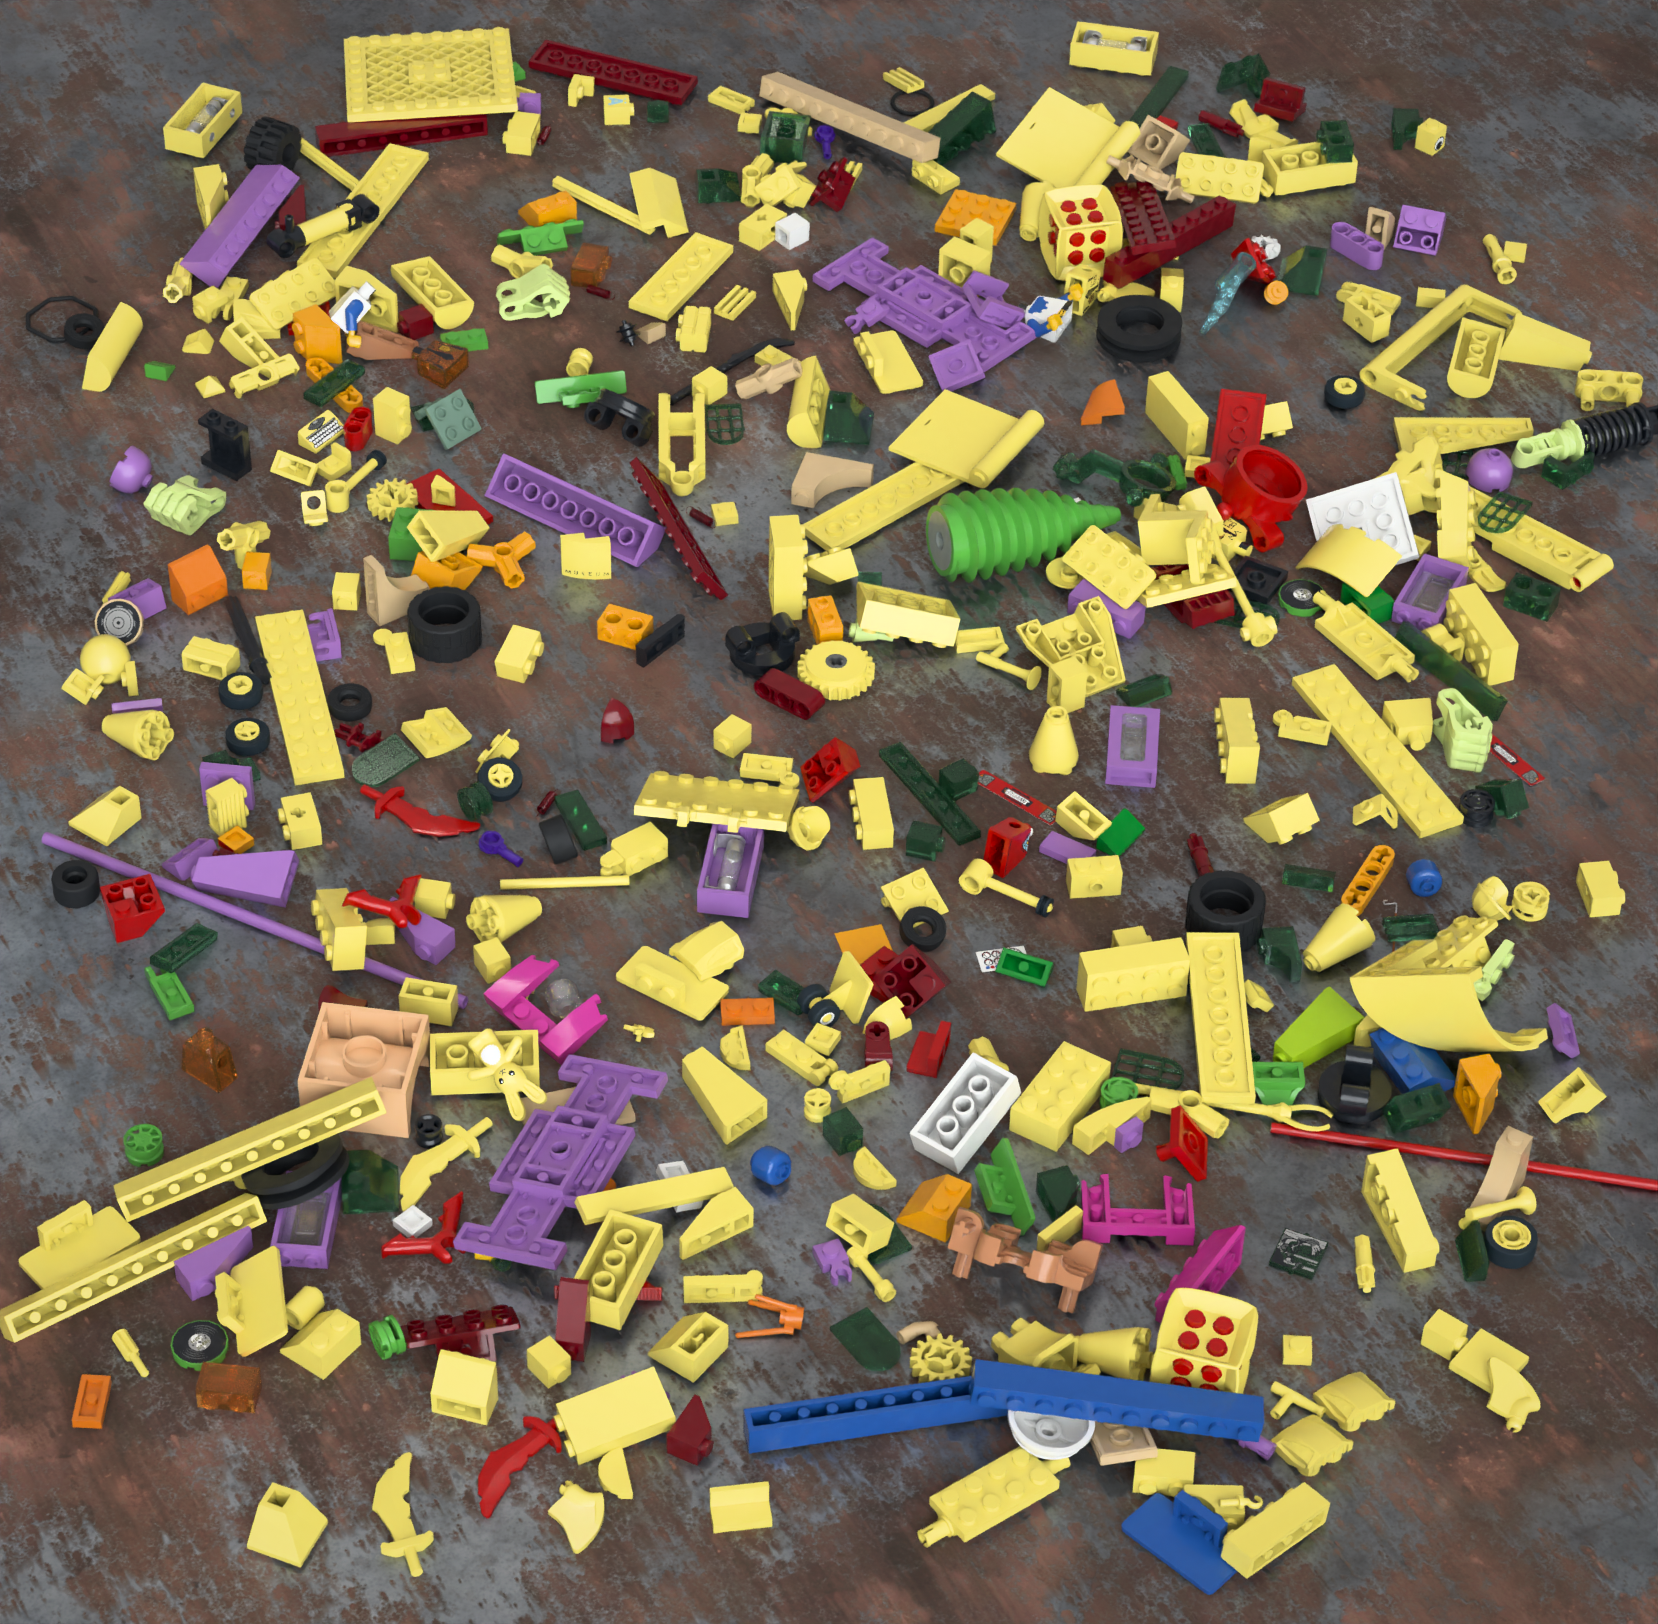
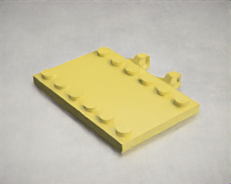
[634,771,799,833]

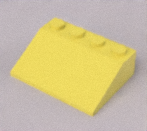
[857,582,960,648]

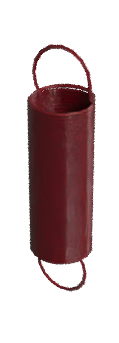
[537,124,551,146]
[582,283,615,300]
[686,506,717,528]
[537,789,558,816]

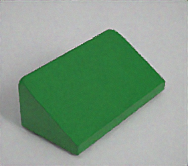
[1096,808,1145,857]
[995,947,1054,987]

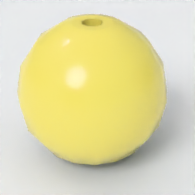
[80,634,131,685]

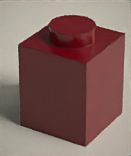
[397,304,434,340]

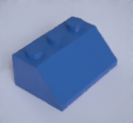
[1369,1028,1456,1108]

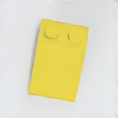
[193,164,229,230]
[334,266,399,333]

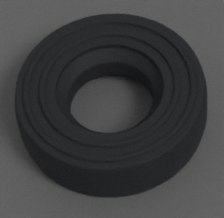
[64,313,105,349]
[328,683,372,721]
[899,906,947,952]

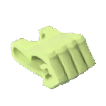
[496,264,570,321]
[143,475,226,535]
[1433,688,1493,773]

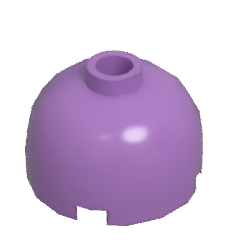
[110,445,153,494]
[1465,448,1513,493]

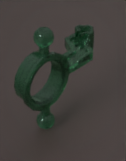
[1053,449,1176,507]

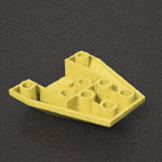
[1016,596,1125,697]

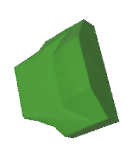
[1252,1062,1305,1106]

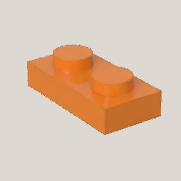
[721,998,775,1026]
[72,1374,112,1429]

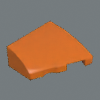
[1080,379,1125,426]

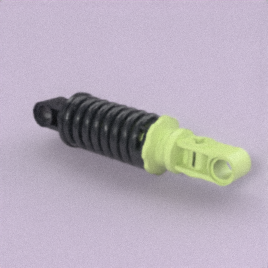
[1511,402,1658,468]

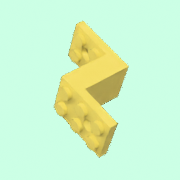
[1138,494,1216,583]

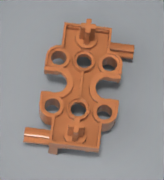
[948,1207,1103,1313]

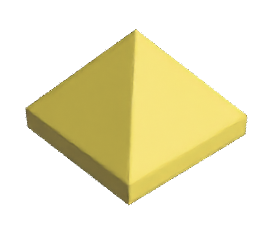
[195,376,225,398]

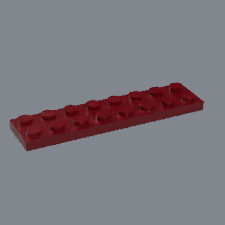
[529,40,698,105]
[1110,180,1176,255]
[629,457,728,600]

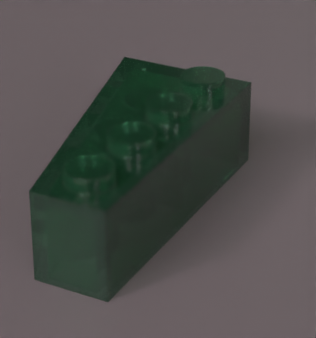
[928,91,996,166]

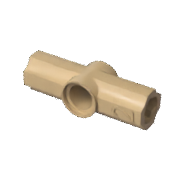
[735,358,803,399]

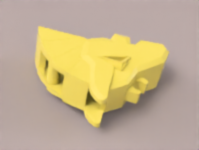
[1374,436,1443,515]

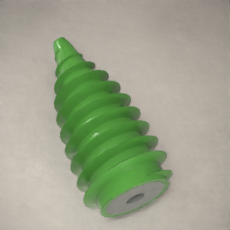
[926,488,1121,583]

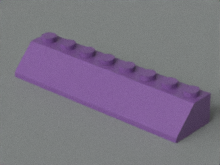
[180,165,300,288]
[485,453,666,567]

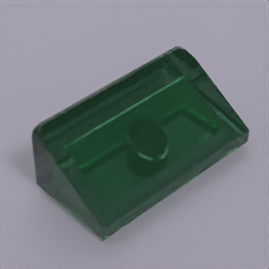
[1116,674,1172,707]
[1282,864,1336,892]
[1455,1220,1489,1282]

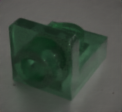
[647,100,669,123]

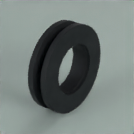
[1096,295,1182,362]
[242,1133,350,1209]

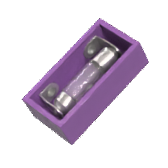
[697,823,764,918]

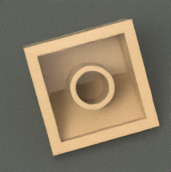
[1127,115,1190,170]

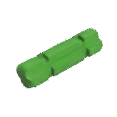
[1167,454,1187,491]

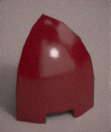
[601,698,634,743]

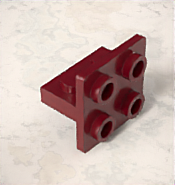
[808,157,856,212]

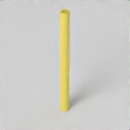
[500,875,629,890]

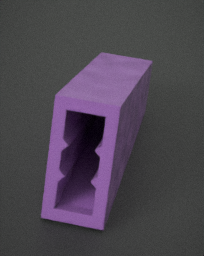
[191,850,300,908]

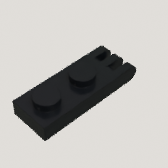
[636,614,685,668]

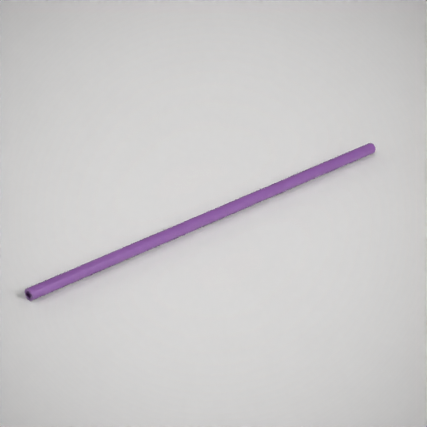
[42,832,468,1009]

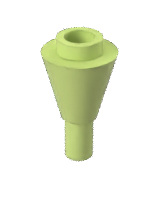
[848,619,893,642]

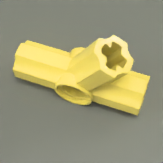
[217,521,271,569]

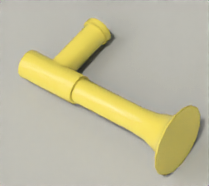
[976,643,1041,690]
[1458,1186,1536,1230]

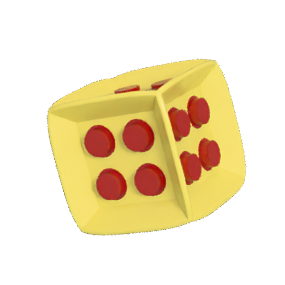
[1039,184,1123,281]
[1149,1288,1258,1394]

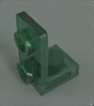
[1541,451,1595,490]

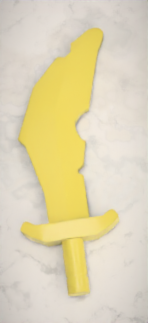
[400,1117,493,1212]
[372,1452,434,1577]

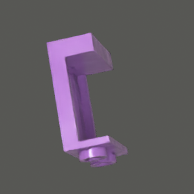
[962,270,1025,329]

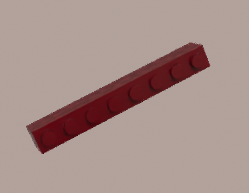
[315,114,488,157]
[1103,195,1236,289]

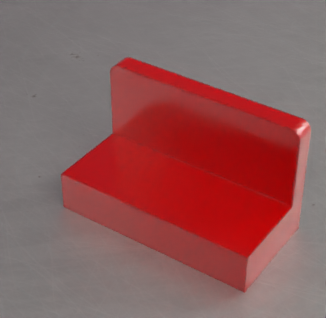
[906,1021,951,1078]

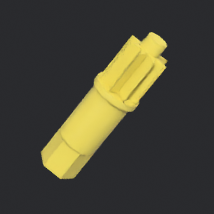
[1354,1234,1375,1293]

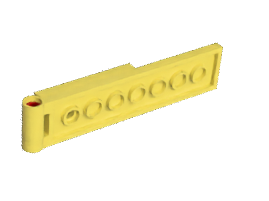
[1436,487,1614,592]

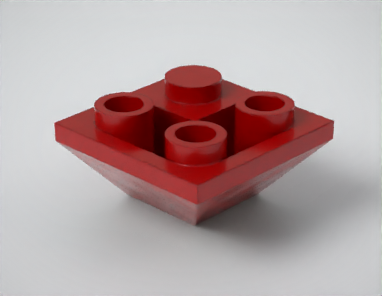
[1231,238,1276,285]
[800,737,861,803]
[100,874,165,943]

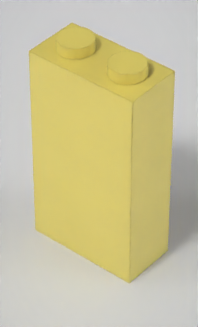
[1145,371,1209,460]
[553,1366,676,1466]

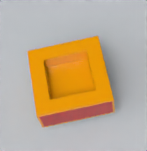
[218,826,255,854]

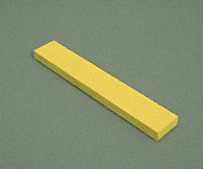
[904,84,995,133]
[574,1167,734,1225]

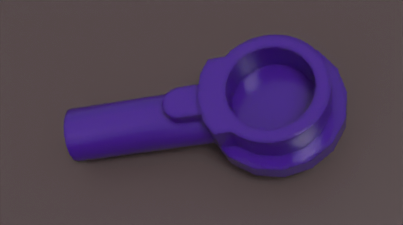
[814,125,835,159]
[478,831,523,867]

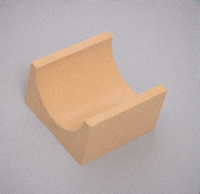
[298,1002,430,1138]

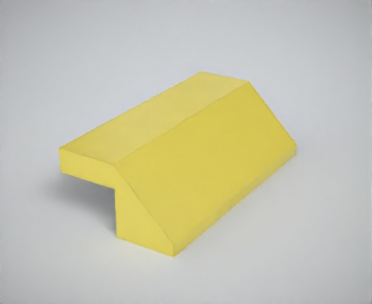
[629,168,689,238]

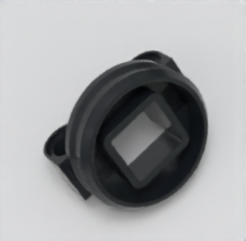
[584,388,655,447]
[725,612,800,677]
[1318,1044,1392,1124]

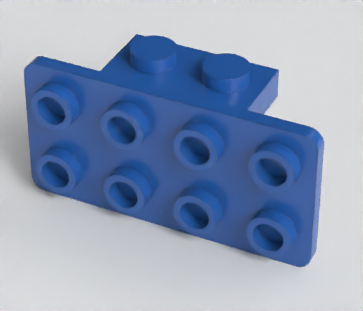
[1121,1490,1237,1595]

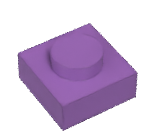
[1114,1116,1143,1153]

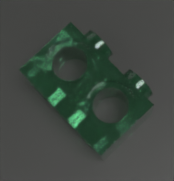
[1316,120,1354,163]
[1503,572,1561,622]
[1382,1083,1451,1134]

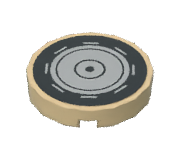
[95,599,144,646]

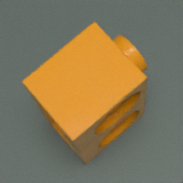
[808,595,843,645]
[597,604,654,650]

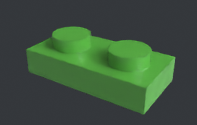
[440,328,488,354]

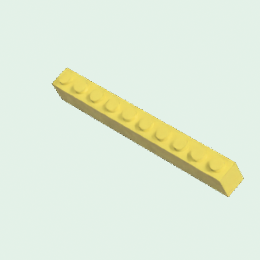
[113,1077,387,1222]
[0,1193,267,1343]

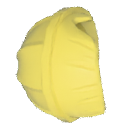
[787,806,830,851]
[1472,876,1512,921]

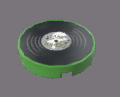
[1278,579,1325,617]
[171,1320,229,1371]

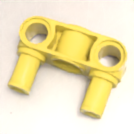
[1574,369,1643,411]

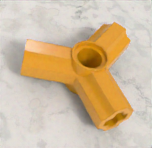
[467,531,536,589]

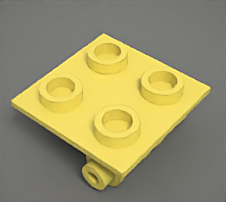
[881,868,949,928]

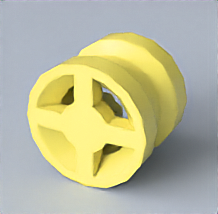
[804,1088,831,1123]

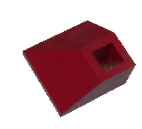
[873,944,951,1019]

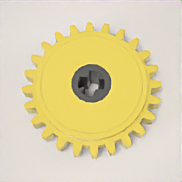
[797,640,875,701]

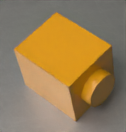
[242,552,272,590]

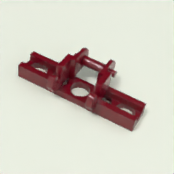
[334,722,396,758]

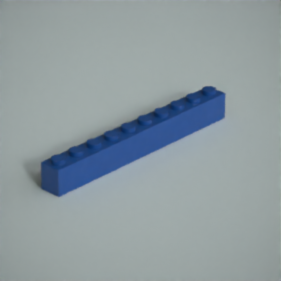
[970,1359,1264,1442]
[743,1376,1008,1454]

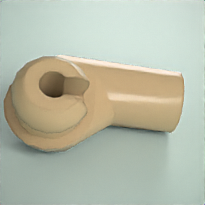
[896,1321,941,1344]

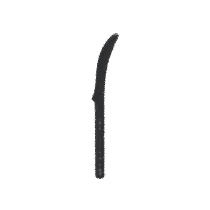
[670,338,795,406]

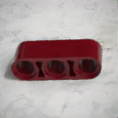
[754,668,825,720]

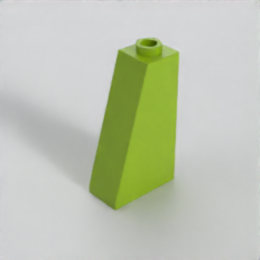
[1272,986,1365,1068]

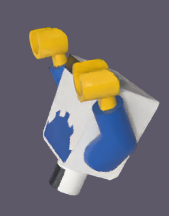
[329,281,376,348]
[1018,283,1084,343]

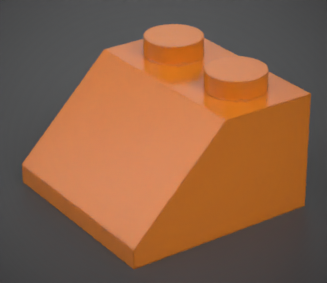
[168,544,228,615]

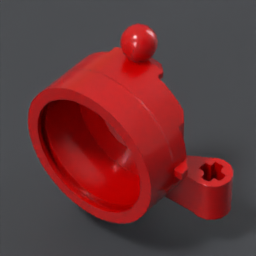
[1194,445,1307,552]

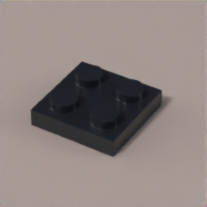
[1227,555,1288,605]

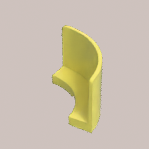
[1295,524,1402,597]

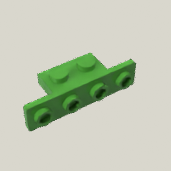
[496,219,584,256]
[535,370,627,408]
[974,1138,1035,1236]

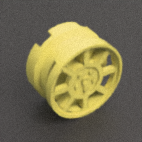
[1511,882,1550,922]

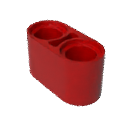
[343,407,373,451]

